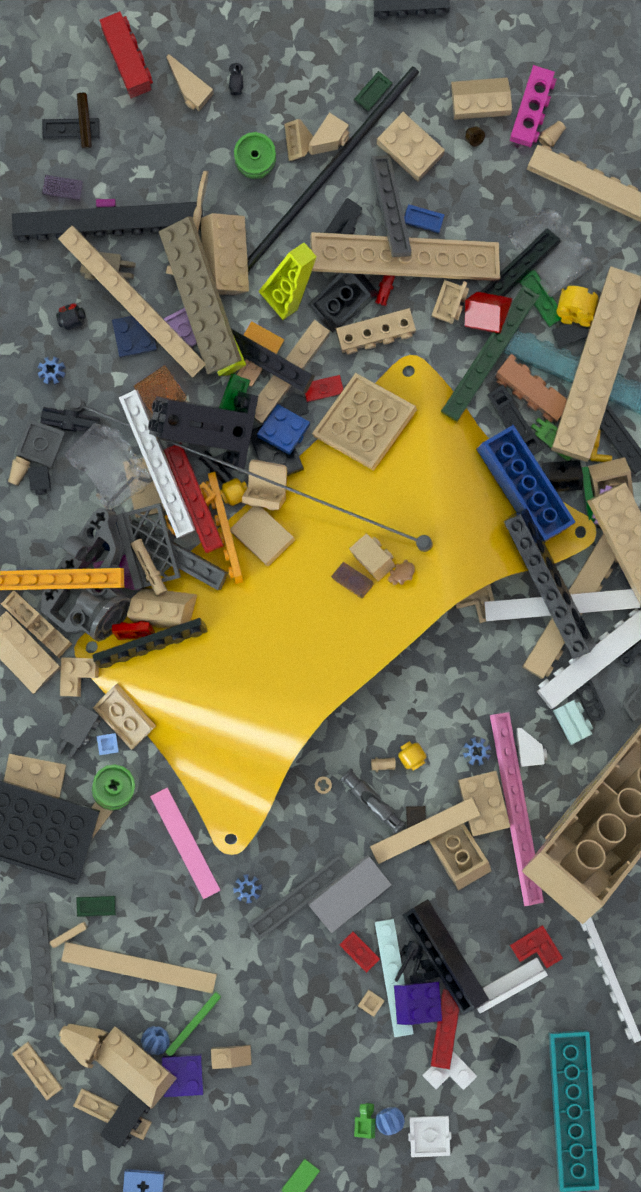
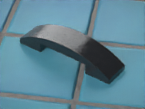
[487,385,544,456]

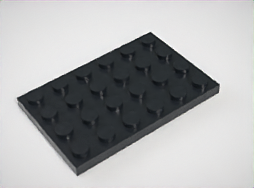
[0,779,100,885]

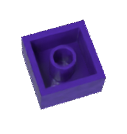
[394,981,442,1025]
[162,1054,204,1097]

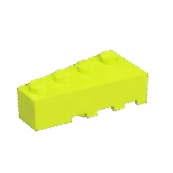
[258,243,317,320]

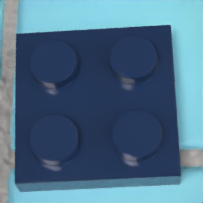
[112,316,157,358]

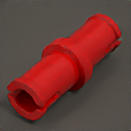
[375,275,395,306]

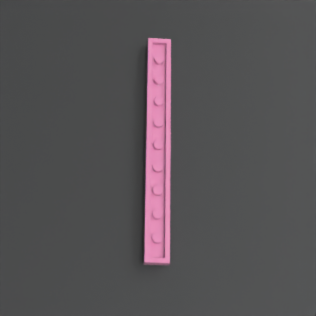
[490,712,544,906]

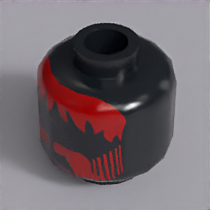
[56,303,86,331]

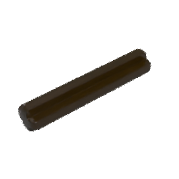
[77,92,92,149]

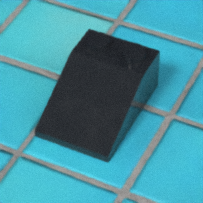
[309,273,379,333]

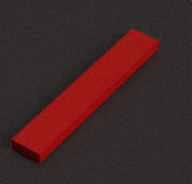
[164,442,224,554]

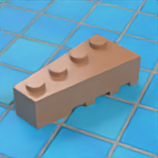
[495,354,567,423]

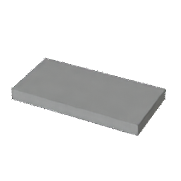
[307,855,391,933]

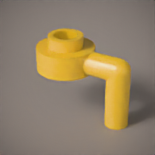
[590,429,612,462]

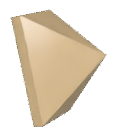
[285,119,313,161]

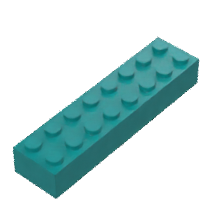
[548,1030,599,1192]

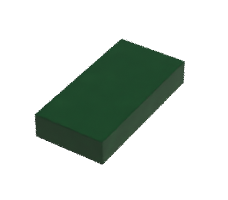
[354,71,393,112]
[76,896,116,917]

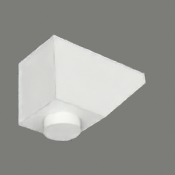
[516,728,547,767]

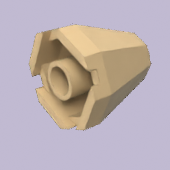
[59,1024,109,1068]

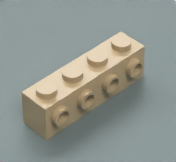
[336,308,416,355]

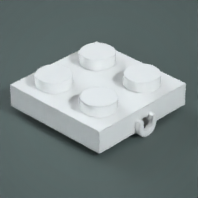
[408,1116,451,1157]

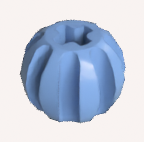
[37,357,66,384]
[463,737,491,766]
[233,874,262,903]
[141,1026,170,1055]
[376,1107,405,1135]

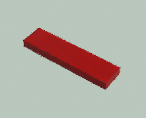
[431,989,460,1070]

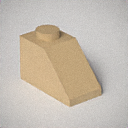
[211,1045,252,1069]

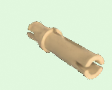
[130,539,167,596]

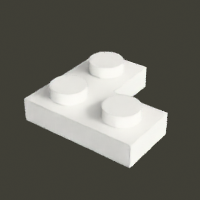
[422,1051,477,1090]

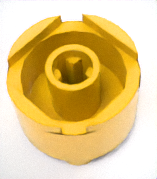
[556,286,599,327]

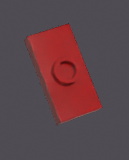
[305,375,343,402]

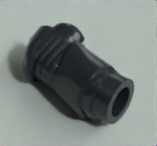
[229,63,243,96]

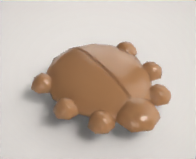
[388,560,415,585]

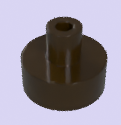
[465,126,485,147]

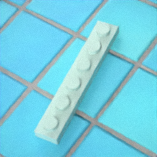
[375,918,414,1037]

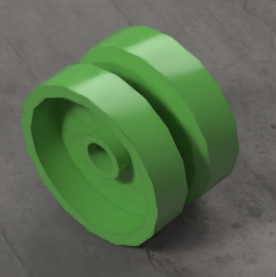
[234,132,276,179]
[91,764,135,811]

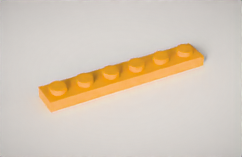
[205,472,243,584]

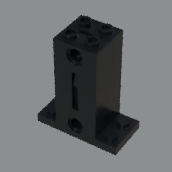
[148,391,259,471]

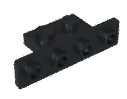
[324,198,362,235]

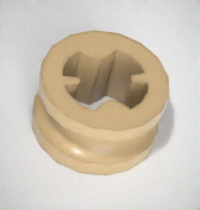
[315,777,332,794]

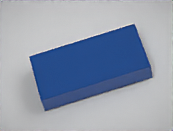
[404,204,444,234]

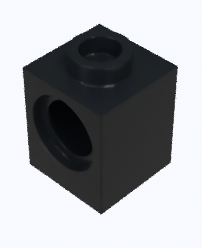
[28,466,51,495]

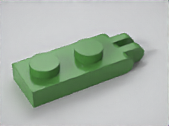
[531,418,572,461]

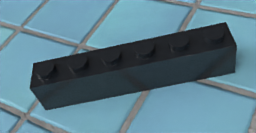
[403,899,489,1015]

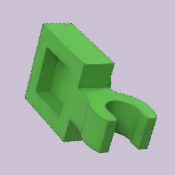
[354,1103,376,1139]

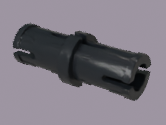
[198,450,234,483]

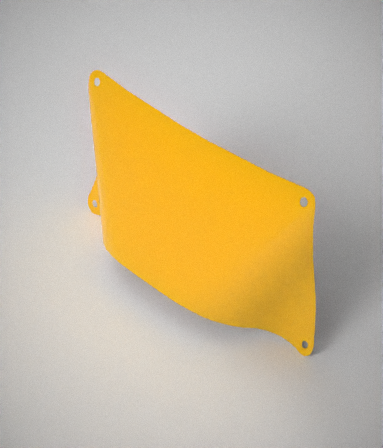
[74,355,596,855]

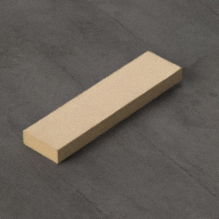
[73,1088,152,1140]

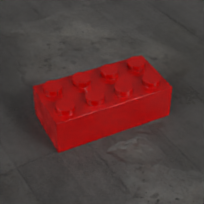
[99,11,153,98]

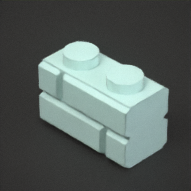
[553,700,593,745]

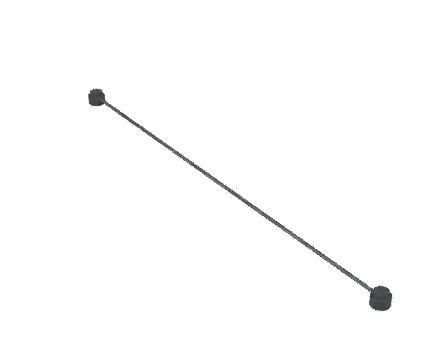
[69,396,433,552]

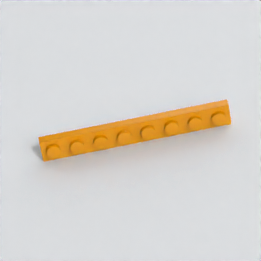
[0,568,124,590]

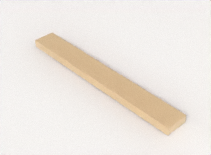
[61,942,217,994]

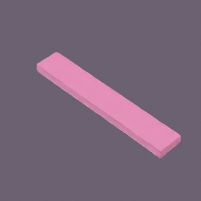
[150,787,220,899]

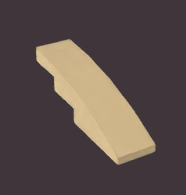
[1,590,72,658]

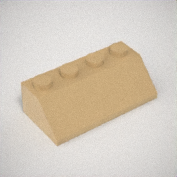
[0,611,61,694]
[97,1027,177,1109]

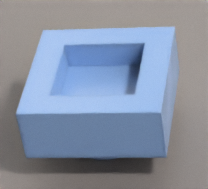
[97,733,119,755]

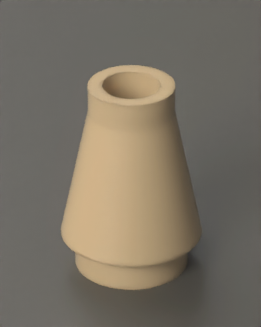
[538,121,566,147]
[8,456,31,486]

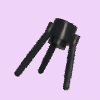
[395,941,424,982]

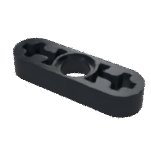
[576,679,605,721]

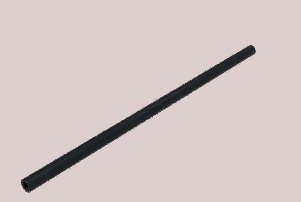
[247,66,419,272]

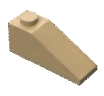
[167,54,214,111]

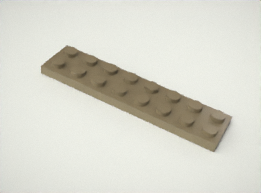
[159,217,241,374]

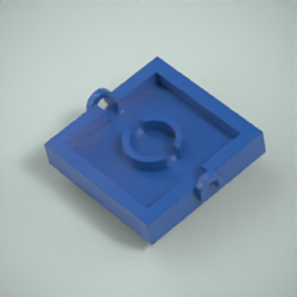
[257,404,310,455]

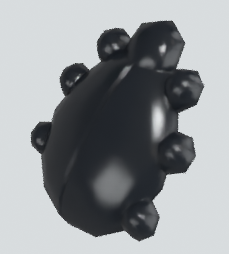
[281,392,309,417]

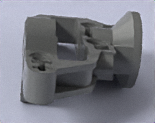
[41,508,131,642]

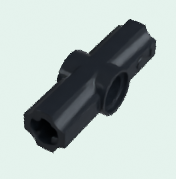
[40,407,100,434]

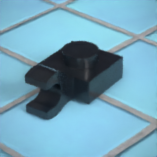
[490,1037,517,1073]

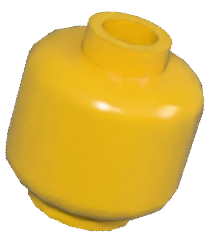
[220,478,248,506]
[398,741,427,771]

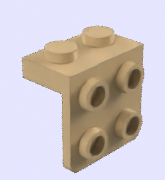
[431,280,469,324]
[242,460,287,510]

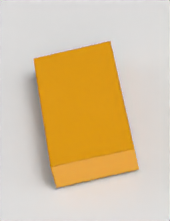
[244,321,285,354]

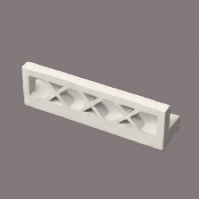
[477,957,548,1013]

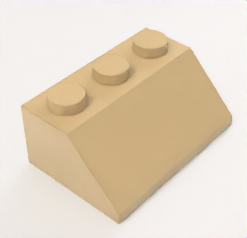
[451,78,512,120]
[127,588,197,629]

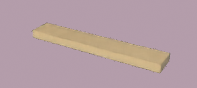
[370,797,481,864]

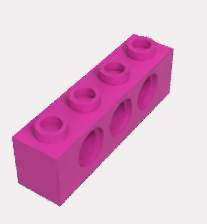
[509,65,557,147]

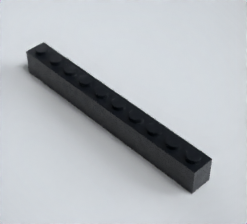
[12,202,203,242]

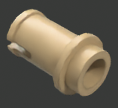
[371,757,395,772]

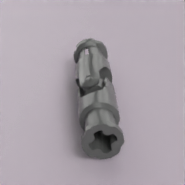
[340,768,406,834]

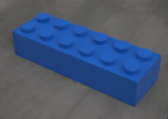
[476,425,575,543]

